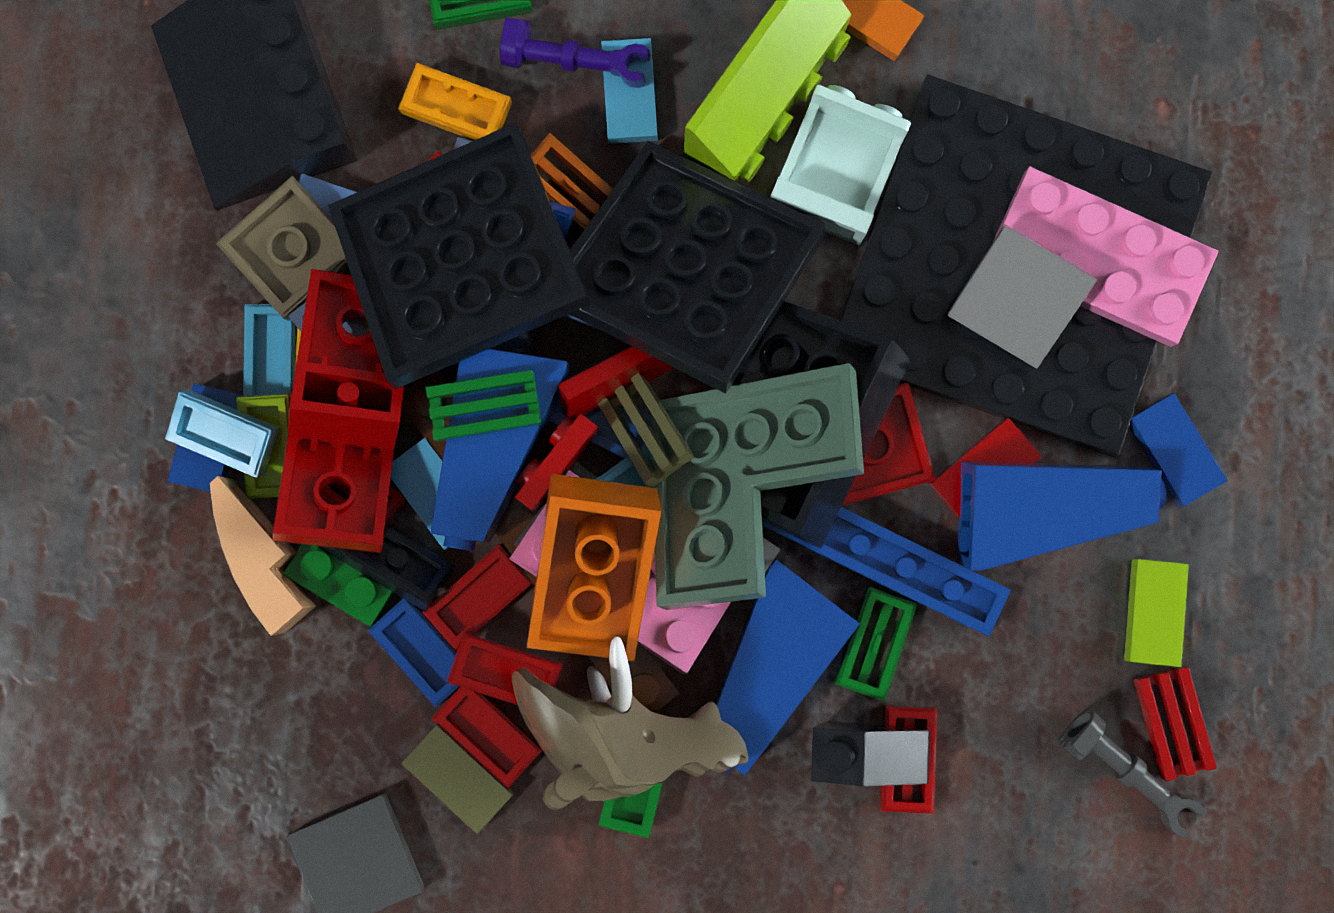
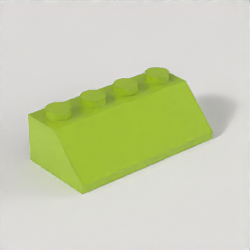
[684,0,852,183]

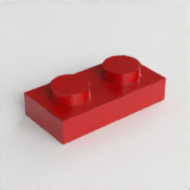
[515,413,601,510]

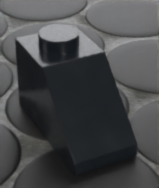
[811,721,930,786]

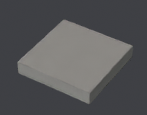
[948,224,1097,369]

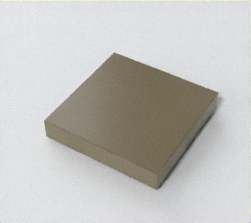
[216,176,348,321]

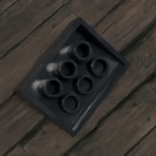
[151,0,358,211]
[711,301,910,548]

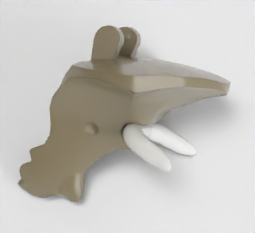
[512,636,748,810]

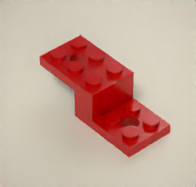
[273,269,404,553]

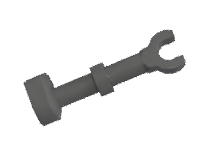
[1058,709,1206,838]

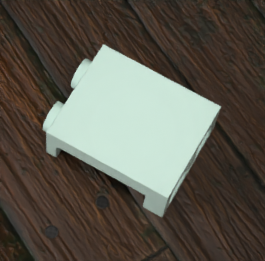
[770,85,911,245]

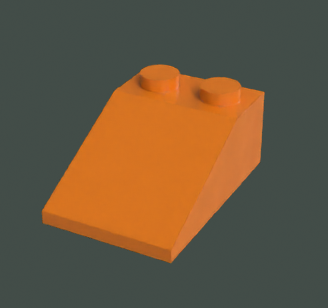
[527,474,661,661]

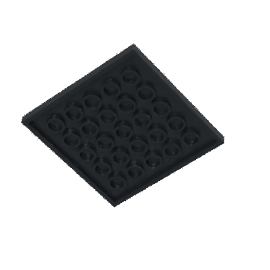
[840,74,1212,457]

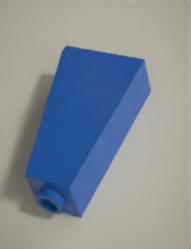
[430,349,571,551]
[957,461,1166,571]
[714,559,860,776]

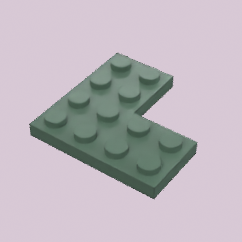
[651,363,864,610]

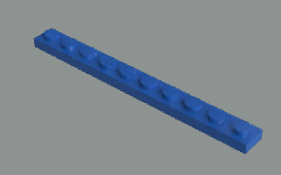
[549,375,1011,636]

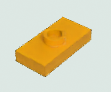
[398,63,512,140]

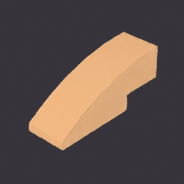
[210,476,316,636]

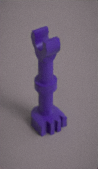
[500,17,651,88]

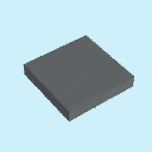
[286,792,425,913]

